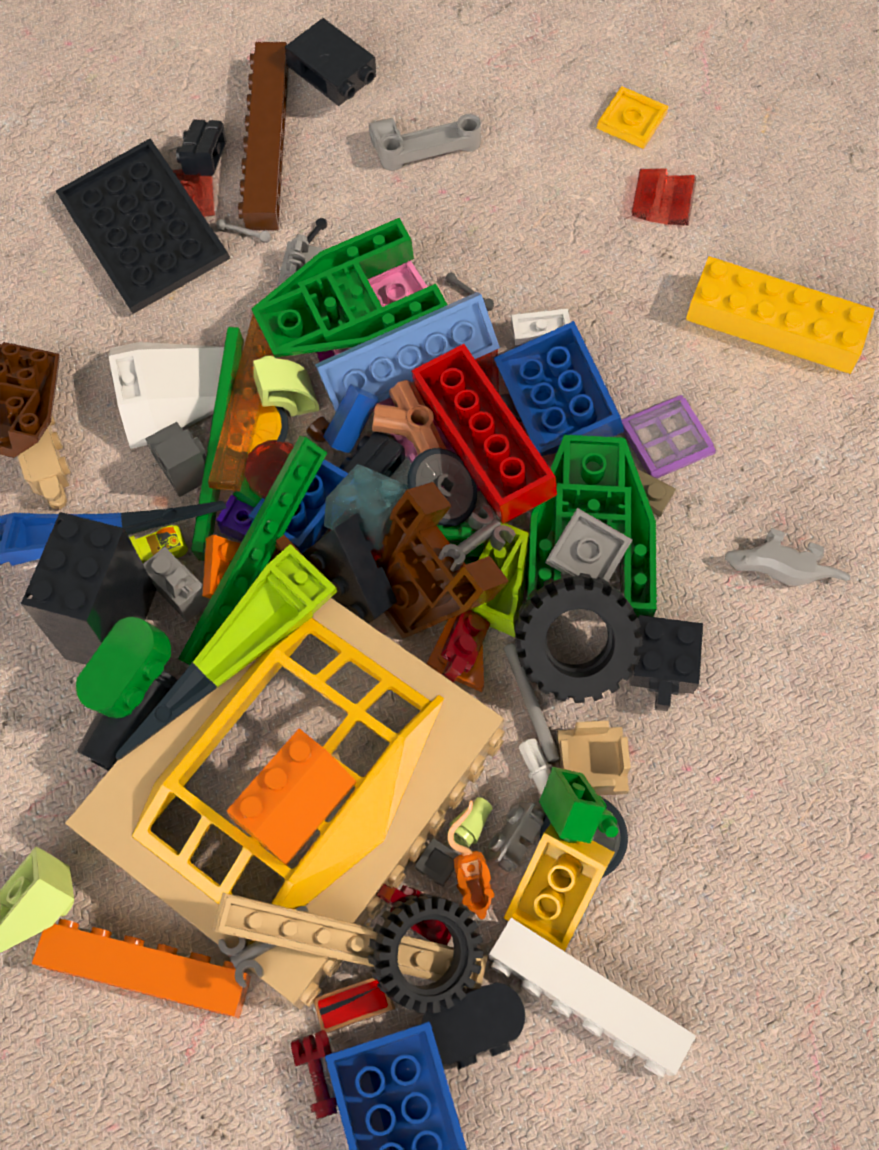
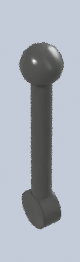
[446,272,494,311]

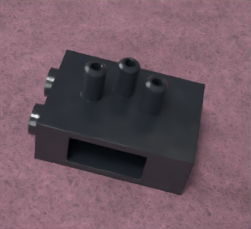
[285,18,377,106]

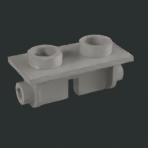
[485,802,545,872]

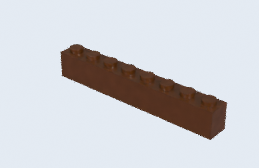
[238,42,289,230]

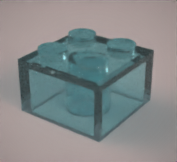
[324,464,408,550]

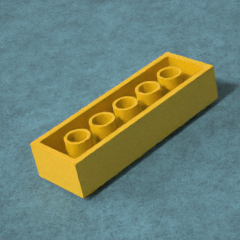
[686,256,875,374]

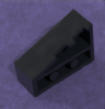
[302,512,398,624]

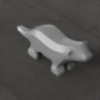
[725,528,851,586]

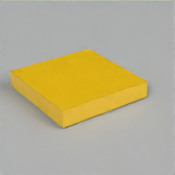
[597,86,669,149]

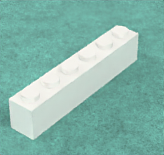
[488,918,696,1078]

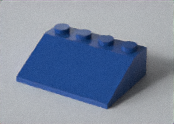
[494,321,624,456]
[325,1022,467,1150]

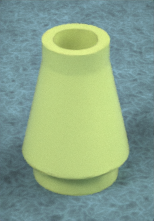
[447,797,493,848]

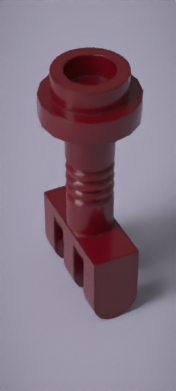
[291,1030,338,1119]

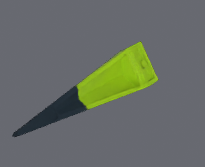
[115,544,337,760]

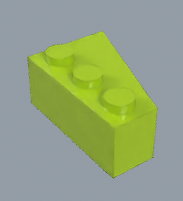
[471,521,530,637]

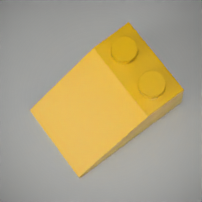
[504,824,615,952]

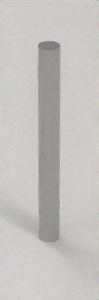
[504,643,560,764]

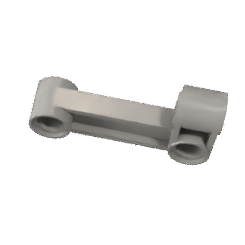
[369,114,481,171]

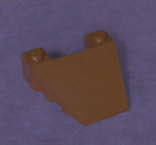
[376,482,509,639]

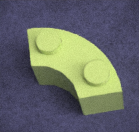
[253,356,319,416]

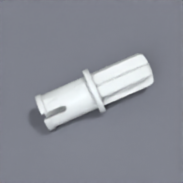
[519,738,553,795]

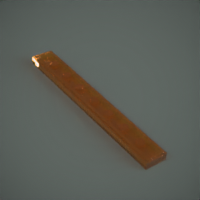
[208,304,274,491]

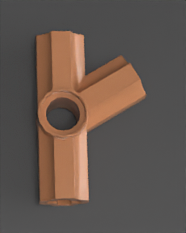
[372,380,446,455]

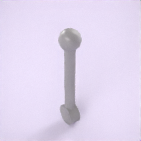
[216,219,271,243]

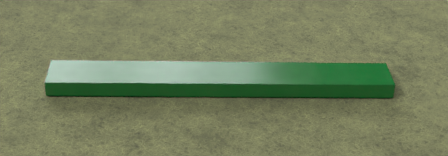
[191,327,244,561]
[178,436,327,665]

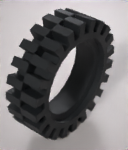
[368,894,484,1014]

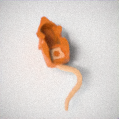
[448,800,495,920]

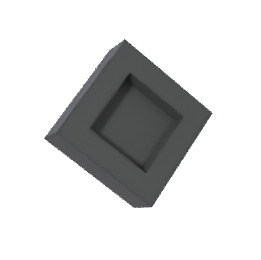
[415,838,459,887]

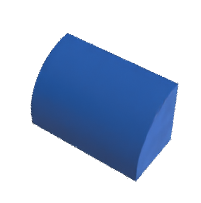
[323,384,379,453]

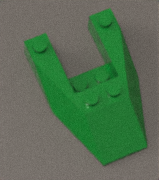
[251,218,448,358]
[526,435,657,617]

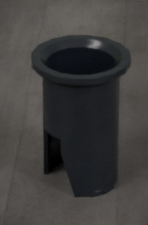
[76,670,178,771]

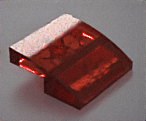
[631,168,696,226]

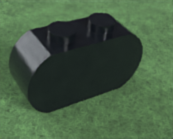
[421,982,525,1070]

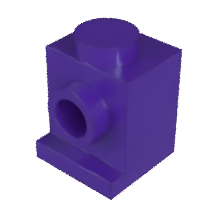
[216,495,255,542]

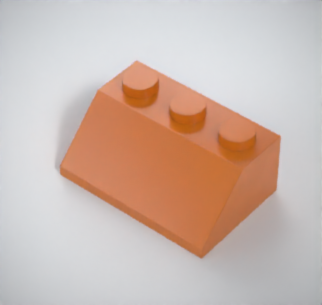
[226,728,356,865]

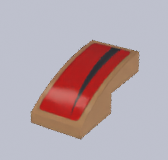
[313,978,396,1034]

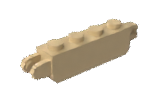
[18,414,71,510]

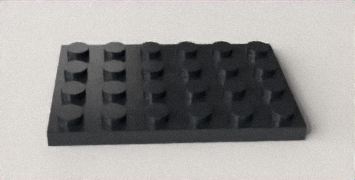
[56,138,230,314]

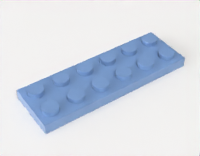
[315,292,500,413]

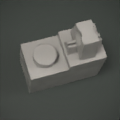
[143,547,210,622]

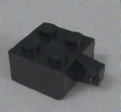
[629,615,703,711]

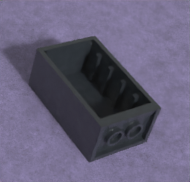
[21,512,157,665]

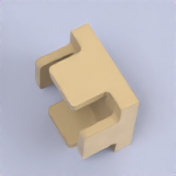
[556,721,631,795]

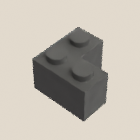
[145,422,206,497]

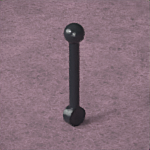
[307,218,327,244]

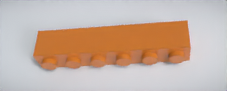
[31,918,252,1019]

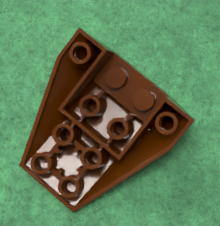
[0,342,60,458]

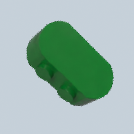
[76,617,171,718]

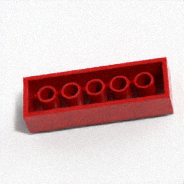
[411,344,557,524]

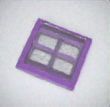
[622,395,716,478]

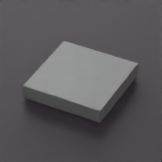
[545,508,632,581]

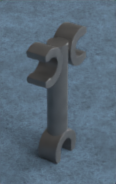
[438,505,516,571]
[218,906,309,988]

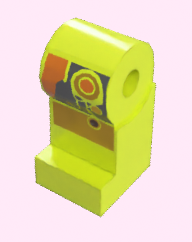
[129,525,188,564]

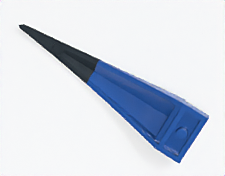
[0,501,227,566]

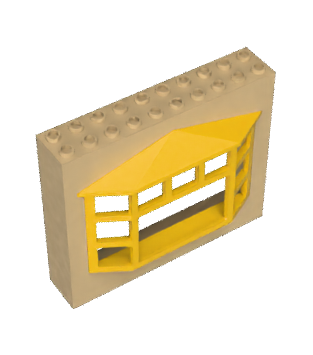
[65,598,505,1010]

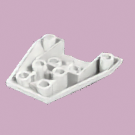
[109,342,240,449]

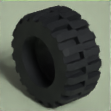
[514,573,642,703]

